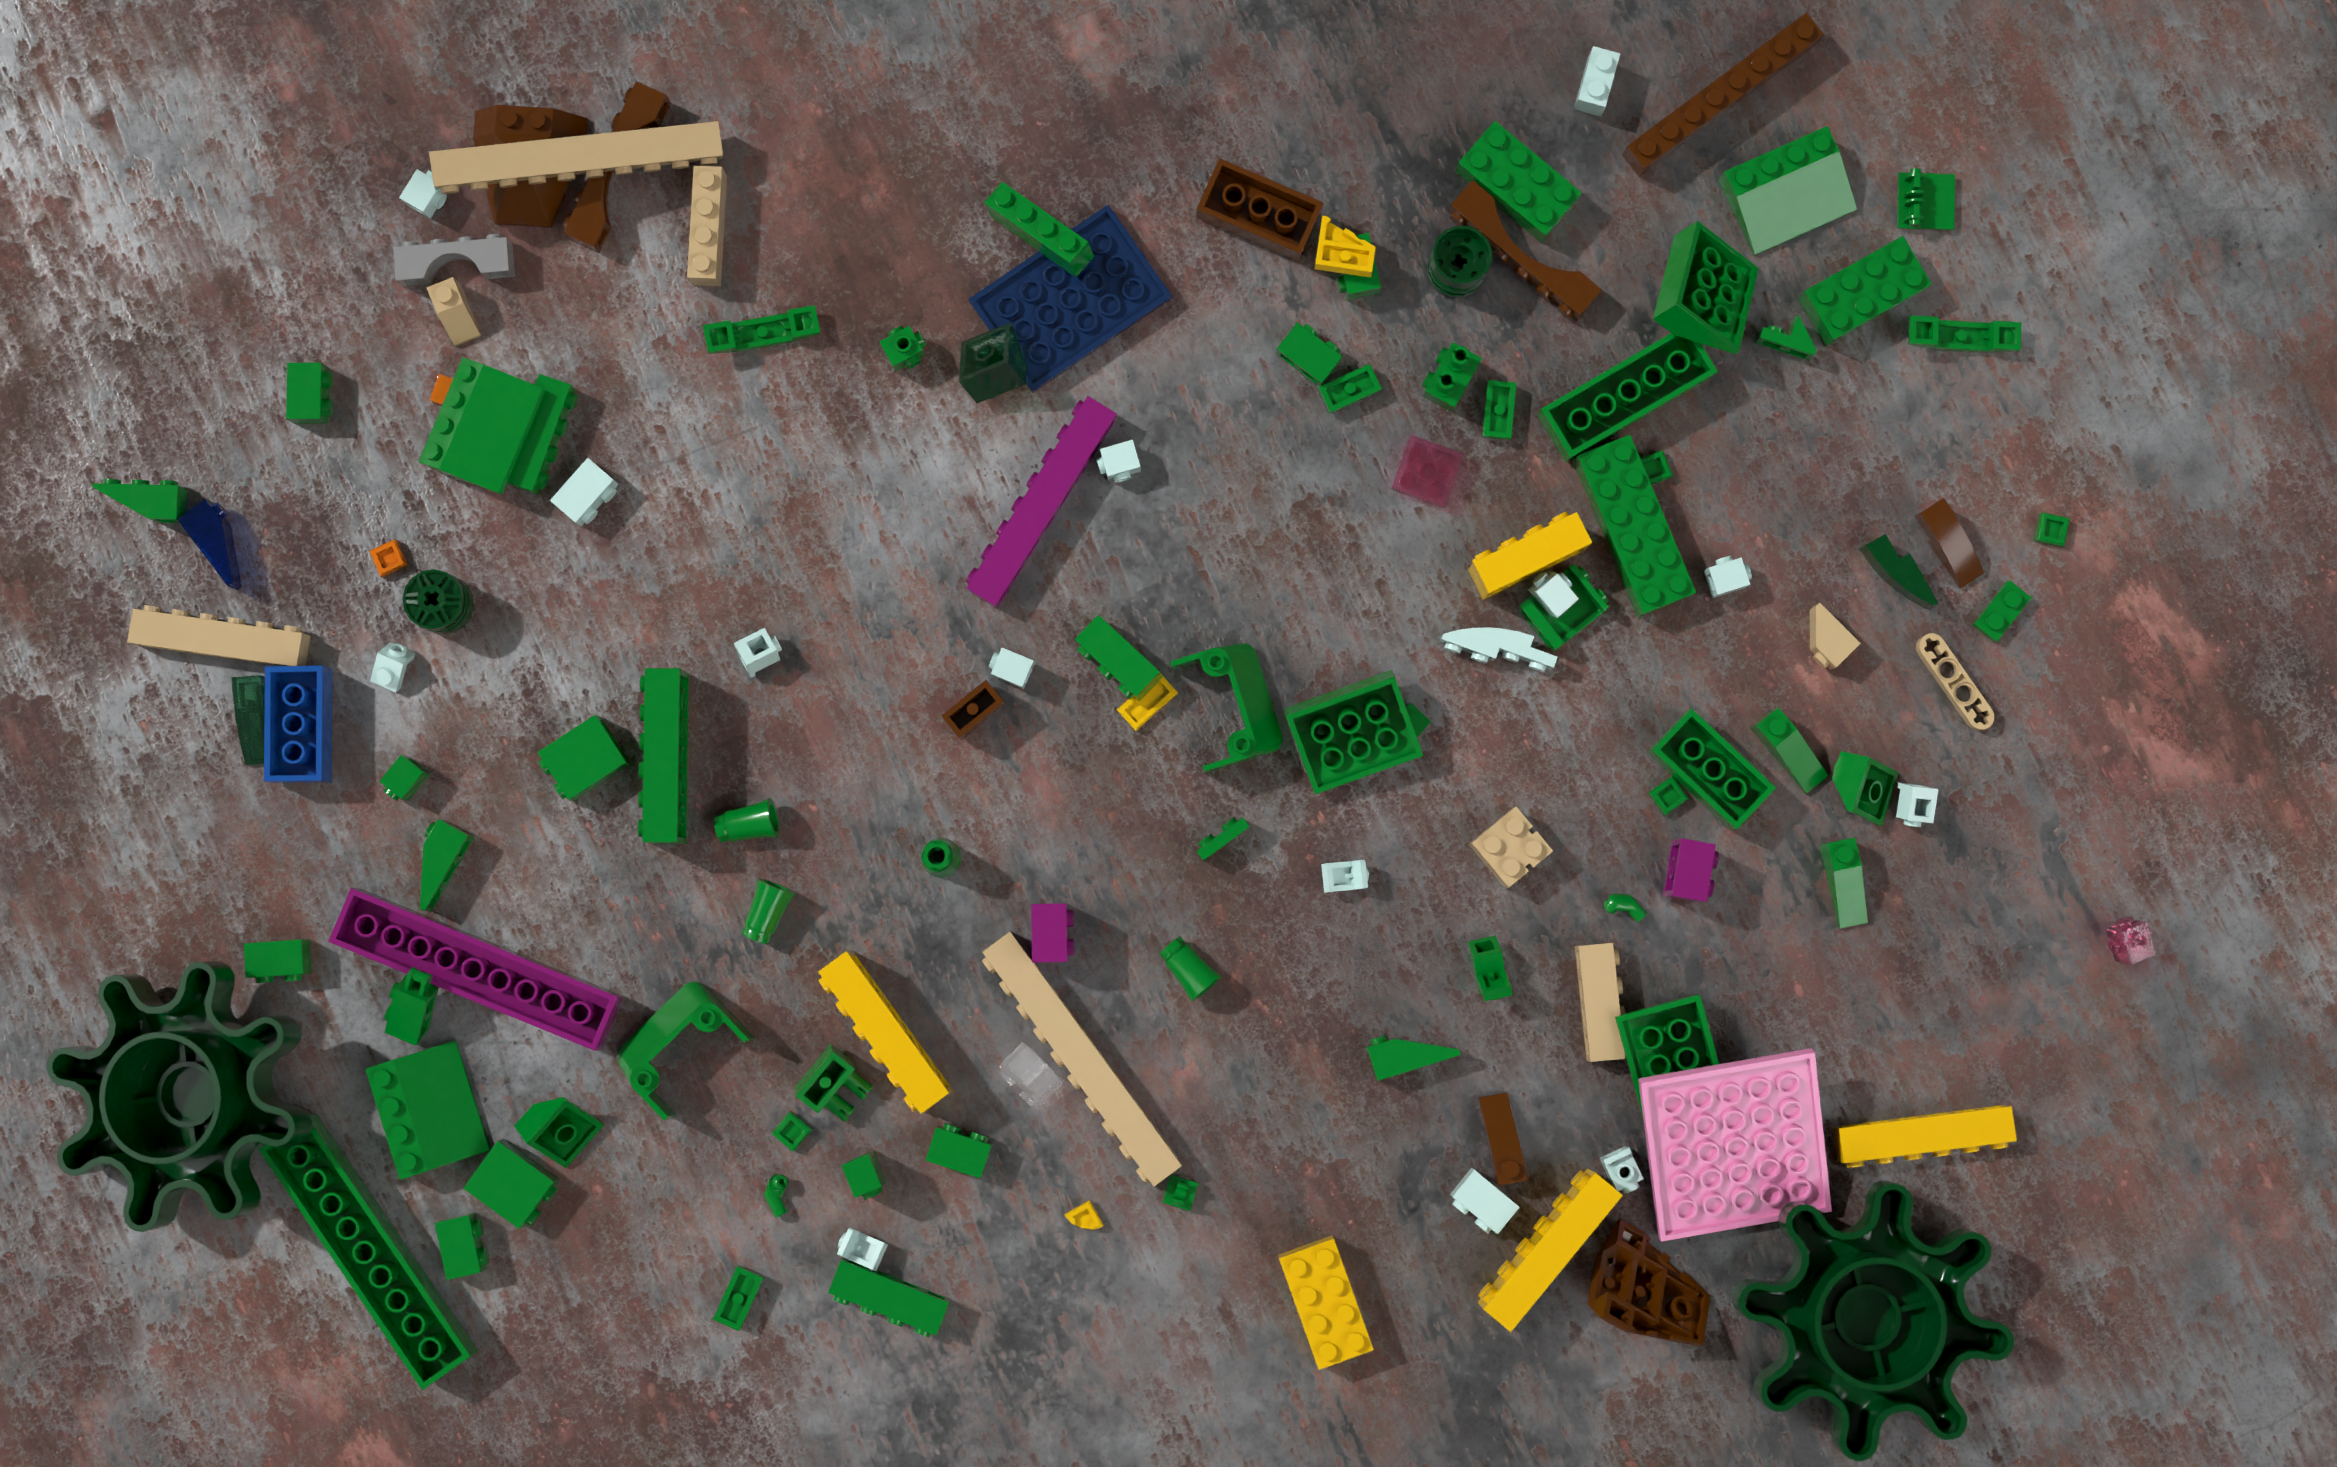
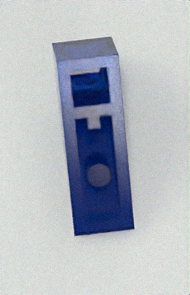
[178,499,242,590]

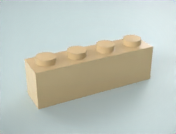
[687,166,727,286]
[1575,943,1625,1062]

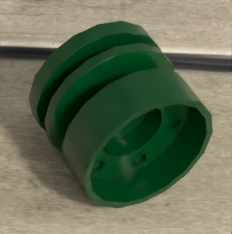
[1427,226,1492,298]
[402,569,474,635]

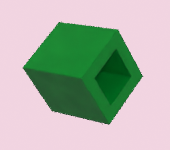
[379,755,430,801]

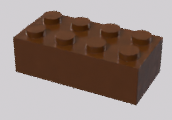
[1196,158,1324,262]

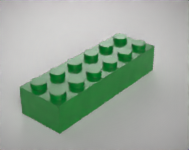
[1537,333,1718,463]
[1573,435,1696,618]
[638,668,689,844]

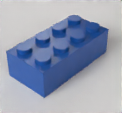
[264,666,333,783]

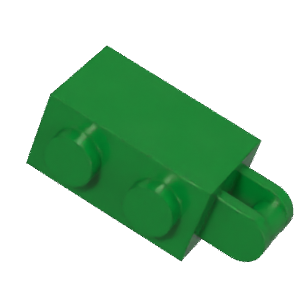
[384,967,439,1046]

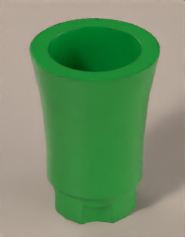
[714,798,779,842]
[921,838,961,878]
[742,878,796,944]
[1159,937,1222,1002]

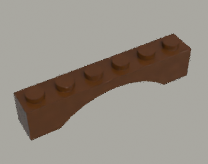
[563,81,671,253]
[1448,180,1602,321]

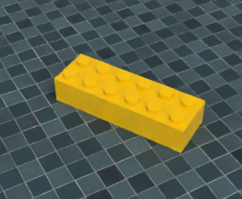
[818,951,954,1114]
[1478,1168,1623,1332]

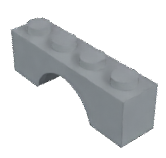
[393,234,515,287]

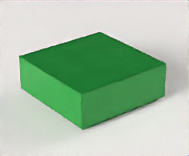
[1640,450,1673,485]
[2034,512,2070,547]
[1648,776,1689,816]
[771,1111,813,1152]

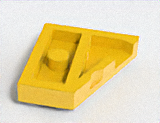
[1315,215,1376,277]

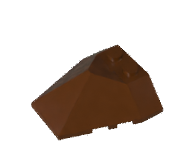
[473,105,588,228]
[1587,1219,1710,1347]

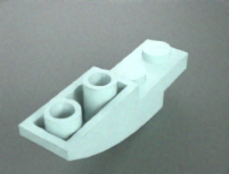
[1439,627,1557,672]

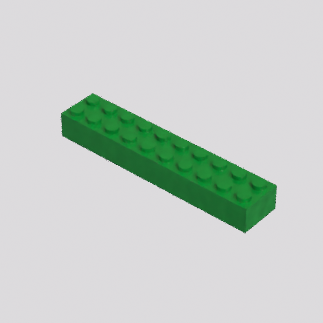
[258,1114,479,1390]

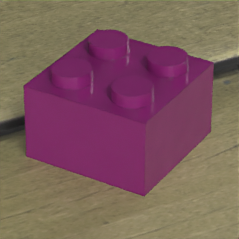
[1663,838,1719,903]
[1031,903,1075,963]

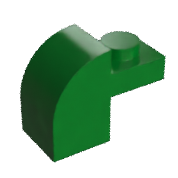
[1468,935,1512,1001]

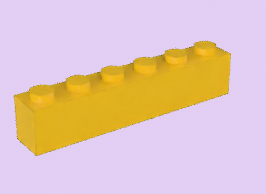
[1832,1105,2017,1167]

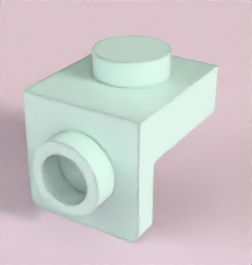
[370,643,415,693]
[1321,860,1369,893]
[837,1228,888,1271]

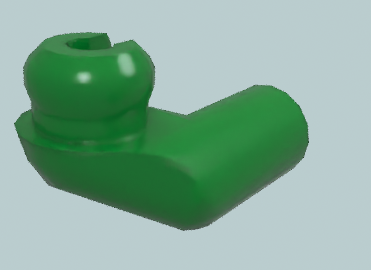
[1604,894,1648,922]
[764,1174,788,1218]

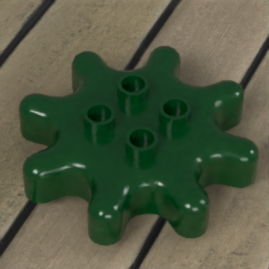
[47,961,313,1232]
[1732,1180,2014,1461]

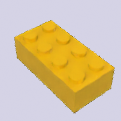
[1468,511,1592,600]
[1278,1235,1374,1370]

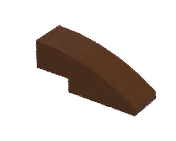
[1915,498,1984,589]

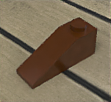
[1478,1092,1527,1186]

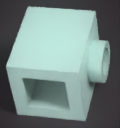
[399,169,447,219]
[1096,440,1141,483]
[1704,555,1752,598]
[1528,571,1579,618]
[988,648,1035,689]

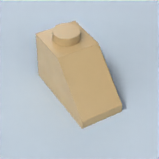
[427,277,482,347]
[1810,603,1861,670]

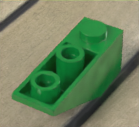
[92,479,188,523]

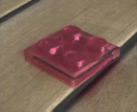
[1391,435,1464,508]

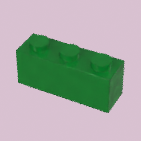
[1075,615,1162,701]

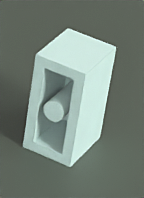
[1574,46,1620,117]
[550,458,619,527]
[1450,1168,1519,1234]

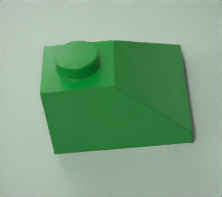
[1832,751,1899,827]
[514,1097,604,1168]

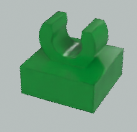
[1162,1174,1198,1211]

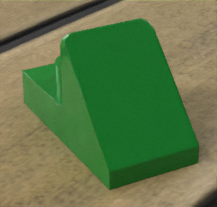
[1755,315,1816,361]

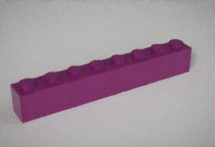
[965,396,1117,609]

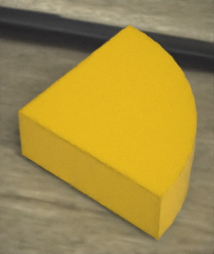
[1064,1200,1104,1229]

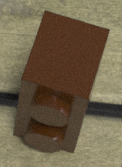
[941,680,1006,741]

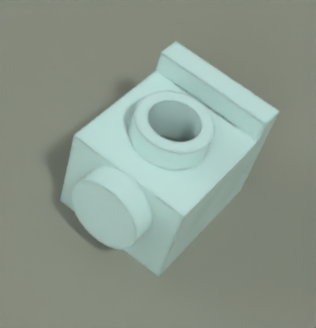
[734,628,782,678]
[1896,783,1939,827]
[1599,1146,1643,1194]

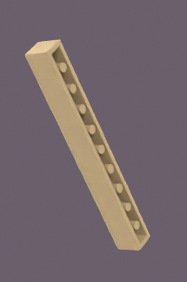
[429,121,723,194]
[982,931,1182,1186]

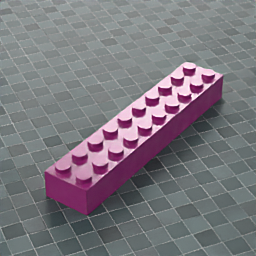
[328,888,624,1051]

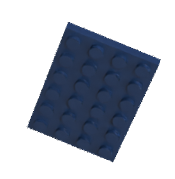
[968,205,1172,393]

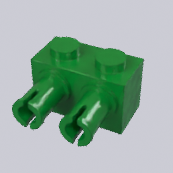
[1422,342,1482,412]
[794,1043,873,1122]

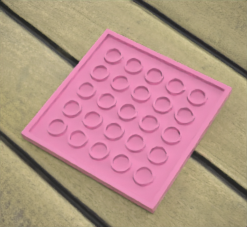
[1638,1048,1832,1242]

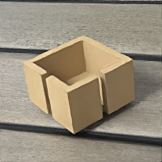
[1469,806,1553,888]

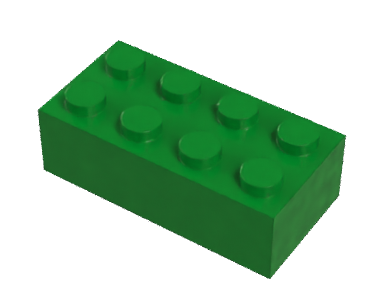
[1455,121,1582,243]
[1798,236,1932,347]
[1647,708,1776,831]

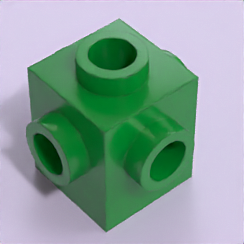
[879,326,926,372]

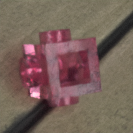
[2106,917,2156,965]

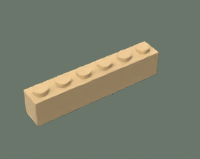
[127,605,311,666]

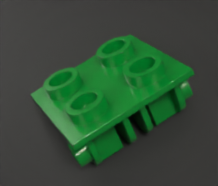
[1897,168,1955,230]

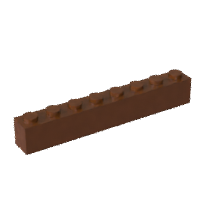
[1622,12,1824,177]

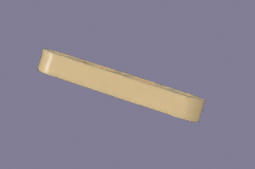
[1916,633,1994,731]

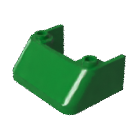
[1170,643,1282,774]
[617,982,755,1121]

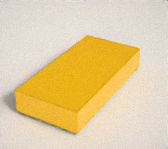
[1117,674,1178,731]

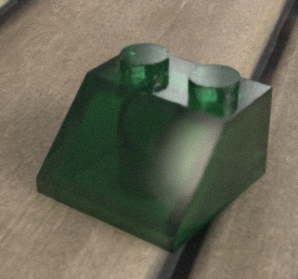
[959,323,1027,403]

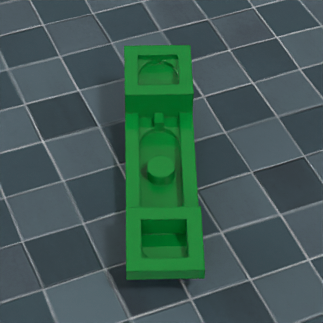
[703,305,820,354]
[1909,315,2022,352]

